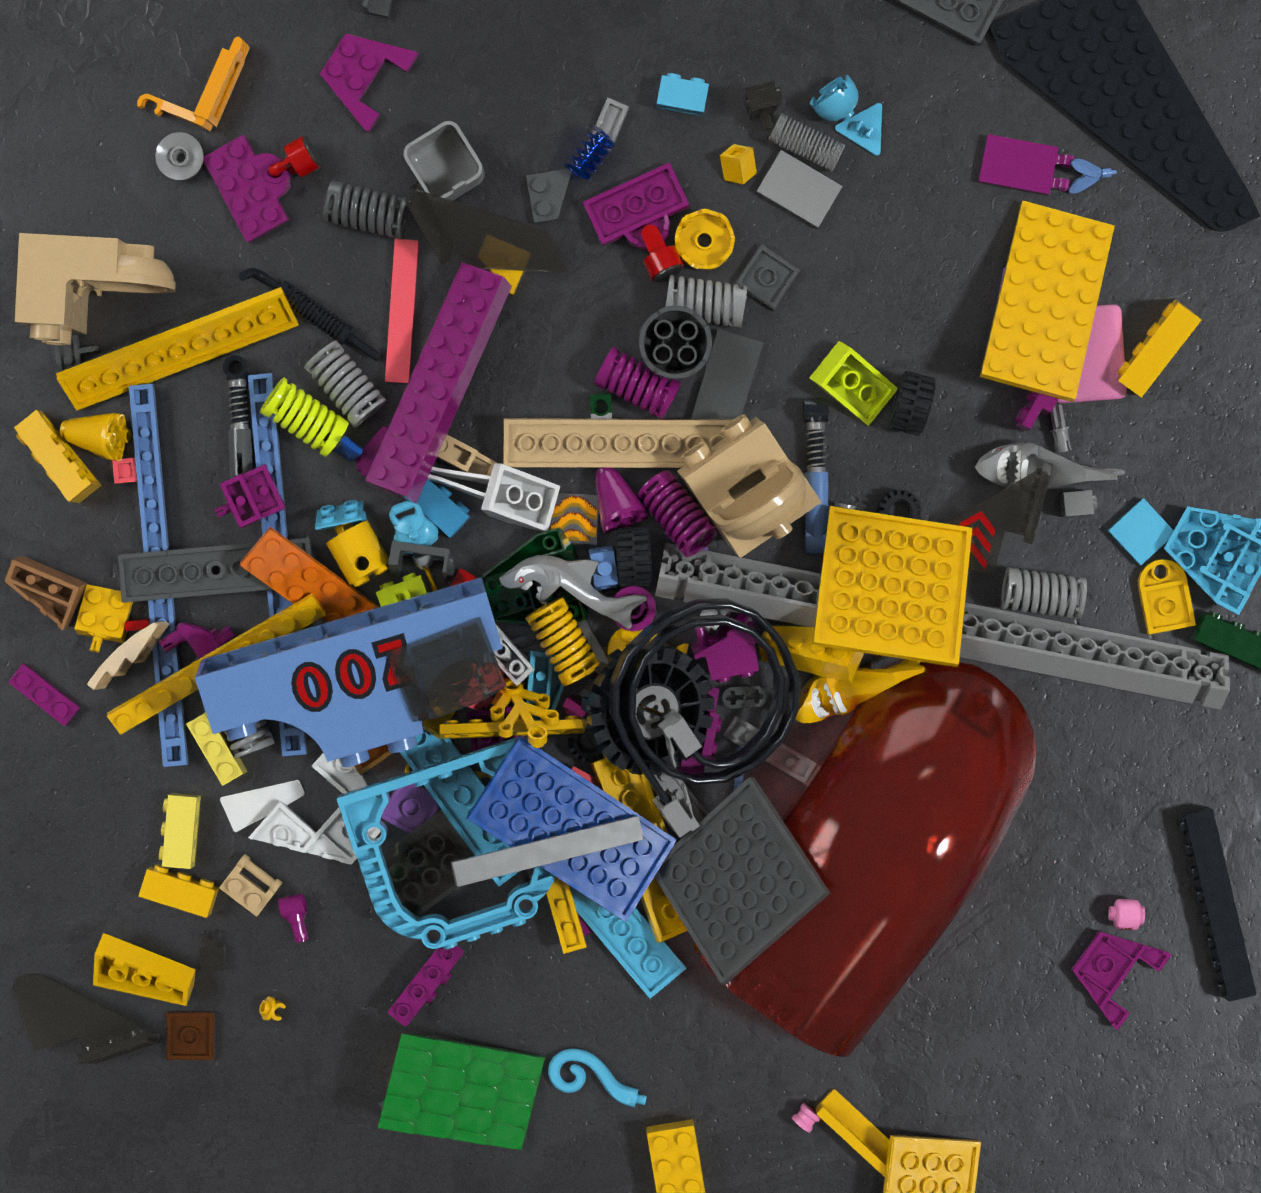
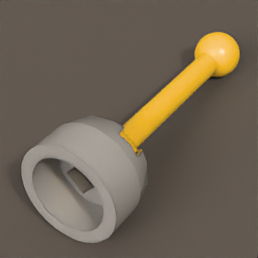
[412,553,437,591]

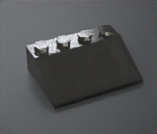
[383,810,476,917]

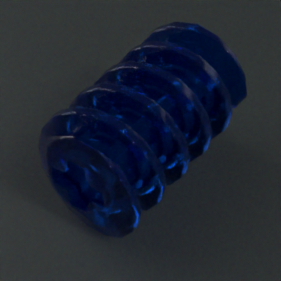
[564,125,615,180]

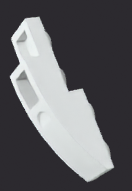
[494,623,535,686]

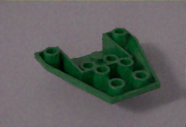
[480,527,588,624]

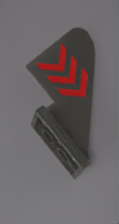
[944,462,1053,575]

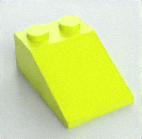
[809,341,897,426]

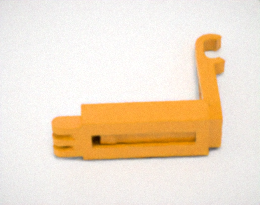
[137,37,250,132]

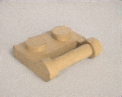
[219,854,283,917]

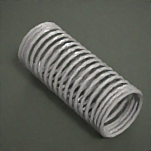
[768,113,846,172]

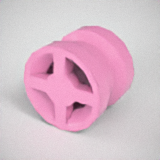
[791,1103,821,1133]

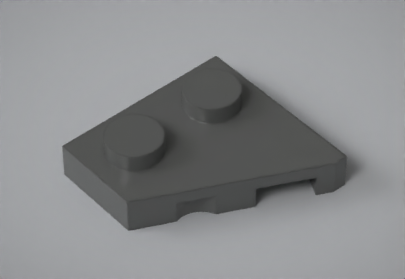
[526,168,572,224]

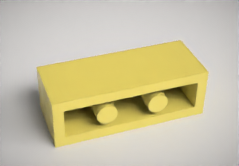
[186,713,248,786]
[159,793,201,869]

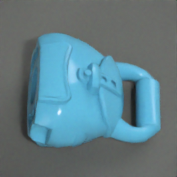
[389,500,438,554]

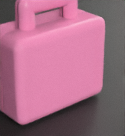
[1057,304,1127,403]

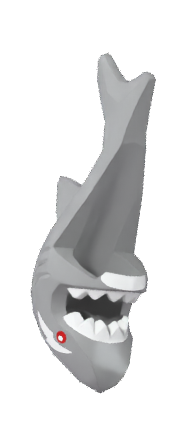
[975,441,1125,492]
[499,555,647,629]

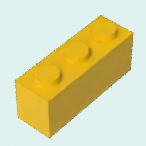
[138,864,219,918]

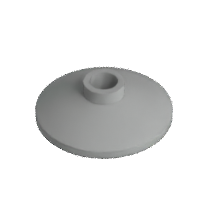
[155,132,204,181]

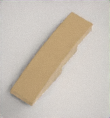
[87,621,169,690]

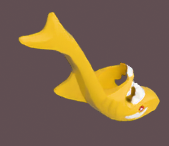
[795,659,925,723]

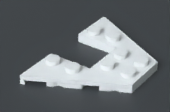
[248,753,381,865]

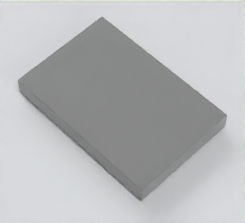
[757,150,843,229]

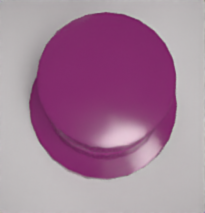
[614,586,656,632]

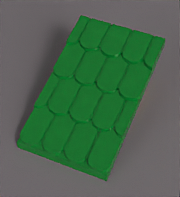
[378,1032,545,1150]

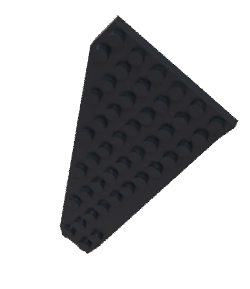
[988,0,1260,232]

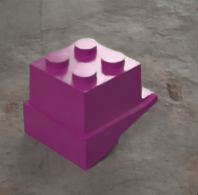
[690,613,759,683]

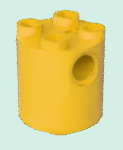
[326,520,389,587]

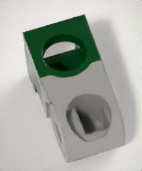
[590,393,612,419]

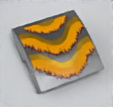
[550,493,599,546]

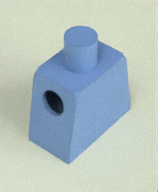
[588,545,619,593]

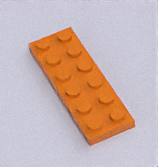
[240,526,380,624]

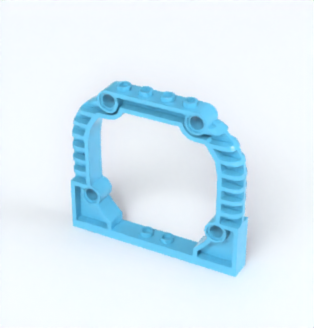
[336,736,555,950]

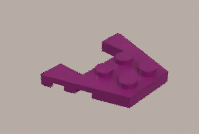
[320,34,419,133]
[1071,931,1171,1030]

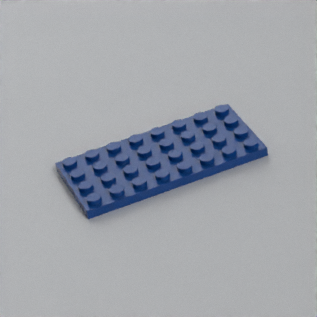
[466,736,677,922]

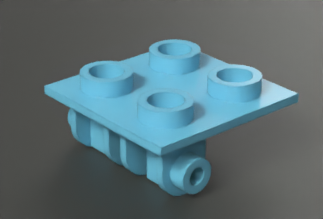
[315,500,367,531]

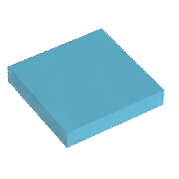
[1107,498,1174,565]

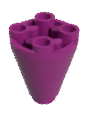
[595,467,649,534]

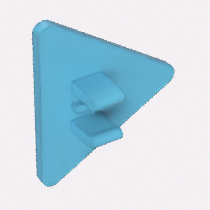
[835,103,882,156]

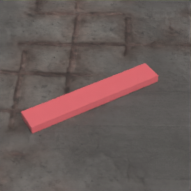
[385,239,419,384]

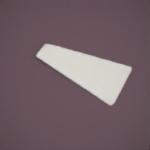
[220,780,305,832]

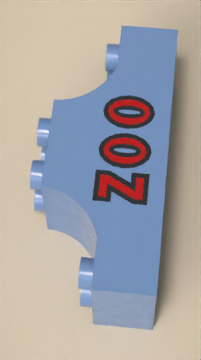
[195,577,503,767]

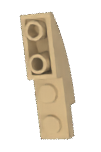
[436,435,497,476]

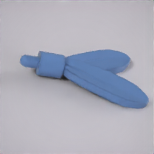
[1068,158,1117,193]

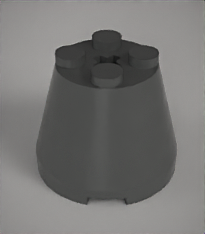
[639,306,712,379]

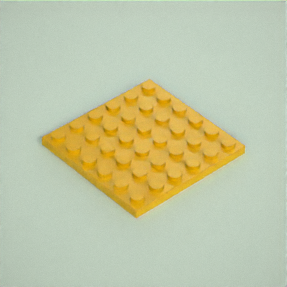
[812,506,972,667]

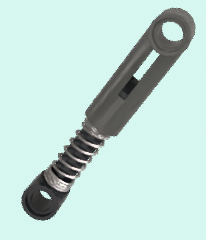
[223,355,254,479]

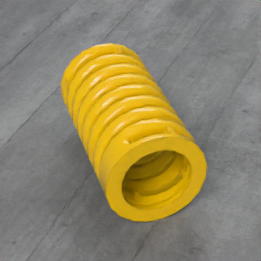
[525,597,599,686]

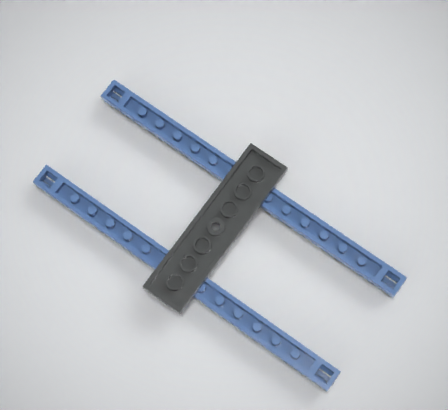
[118,373,312,767]

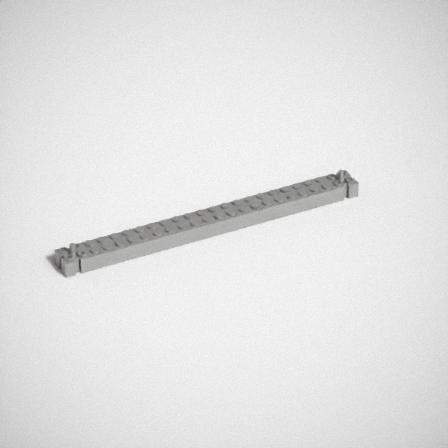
[655,542,1230,710]

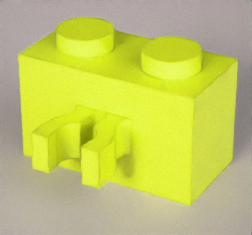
[376,573,429,607]

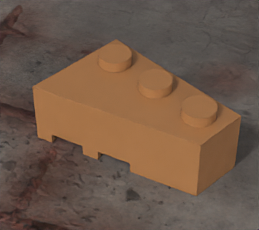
[5,555,87,631]

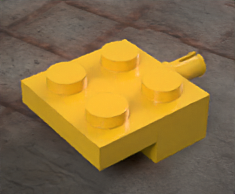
[74,584,133,653]

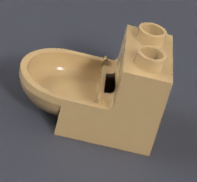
[15,233,176,346]
[677,414,822,558]

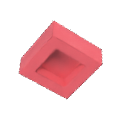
[112,458,137,484]

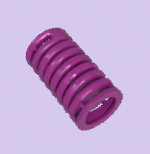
[593,346,682,420]
[637,470,718,557]

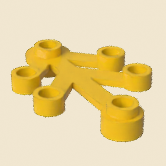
[490,678,559,748]

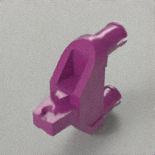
[158,622,235,659]

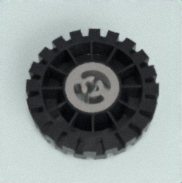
[581,641,714,775]

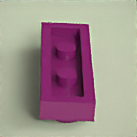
[8,663,81,726]

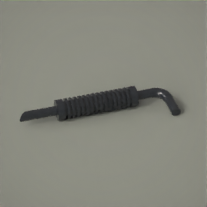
[238,268,380,361]

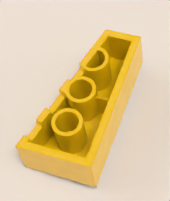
[1117,299,1202,398]
[14,410,102,503]
[758,626,864,683]
[93,933,196,1006]

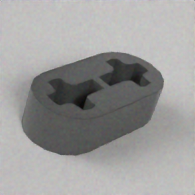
[722,685,767,709]

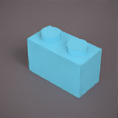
[656,73,709,117]

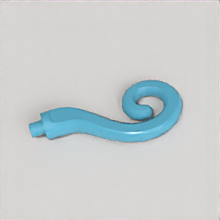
[548,1048,647,1108]

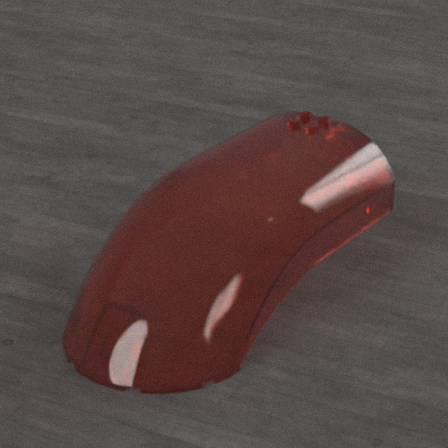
[693,662,1036,1057]

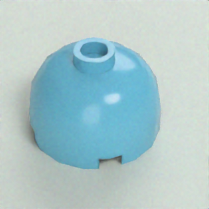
[810,75,859,121]

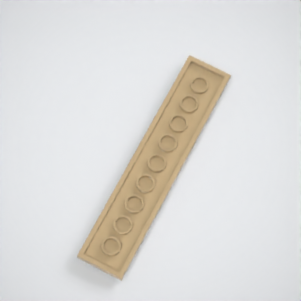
[503,418,733,468]

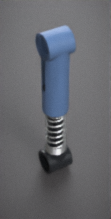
[803,398,829,554]

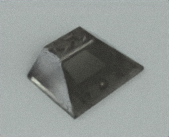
[386,617,506,722]

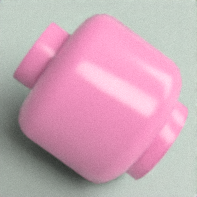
[1108,899,1145,930]

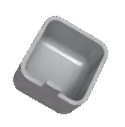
[404,121,485,206]

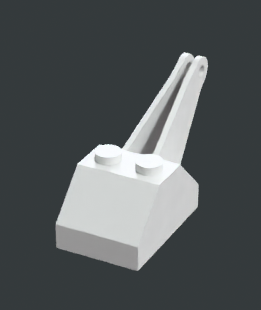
[427,463,560,532]

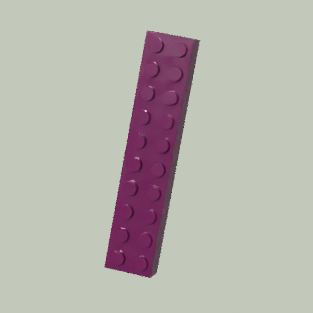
[365,262,512,504]

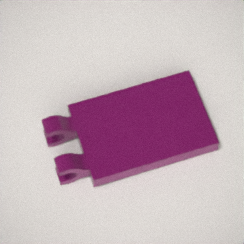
[978,134,1075,196]

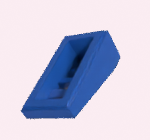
[333,434,363,461]

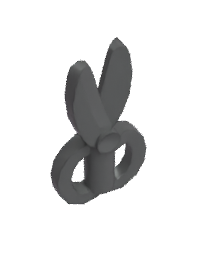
[505,626,561,650]

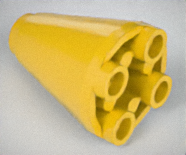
[60,413,132,461]

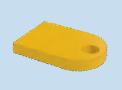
[1138,560,1196,635]

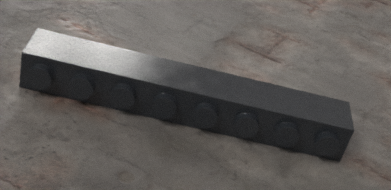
[1178,807,1257,1002]

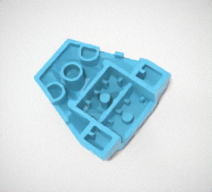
[1164,506,1261,615]

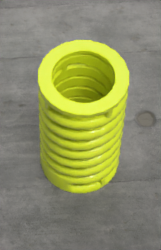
[260,377,349,457]

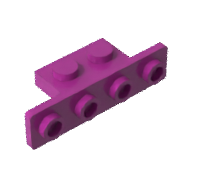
[680,687,722,774]
[388,945,464,1026]

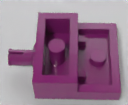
[1015,391,1058,432]
[214,464,286,528]

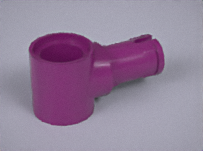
[278,893,309,943]

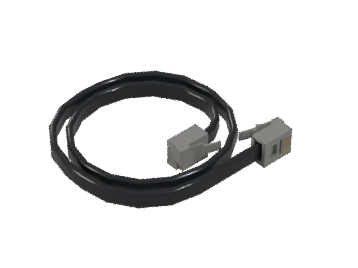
[609,598,800,838]

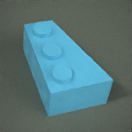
[523,650,574,721]

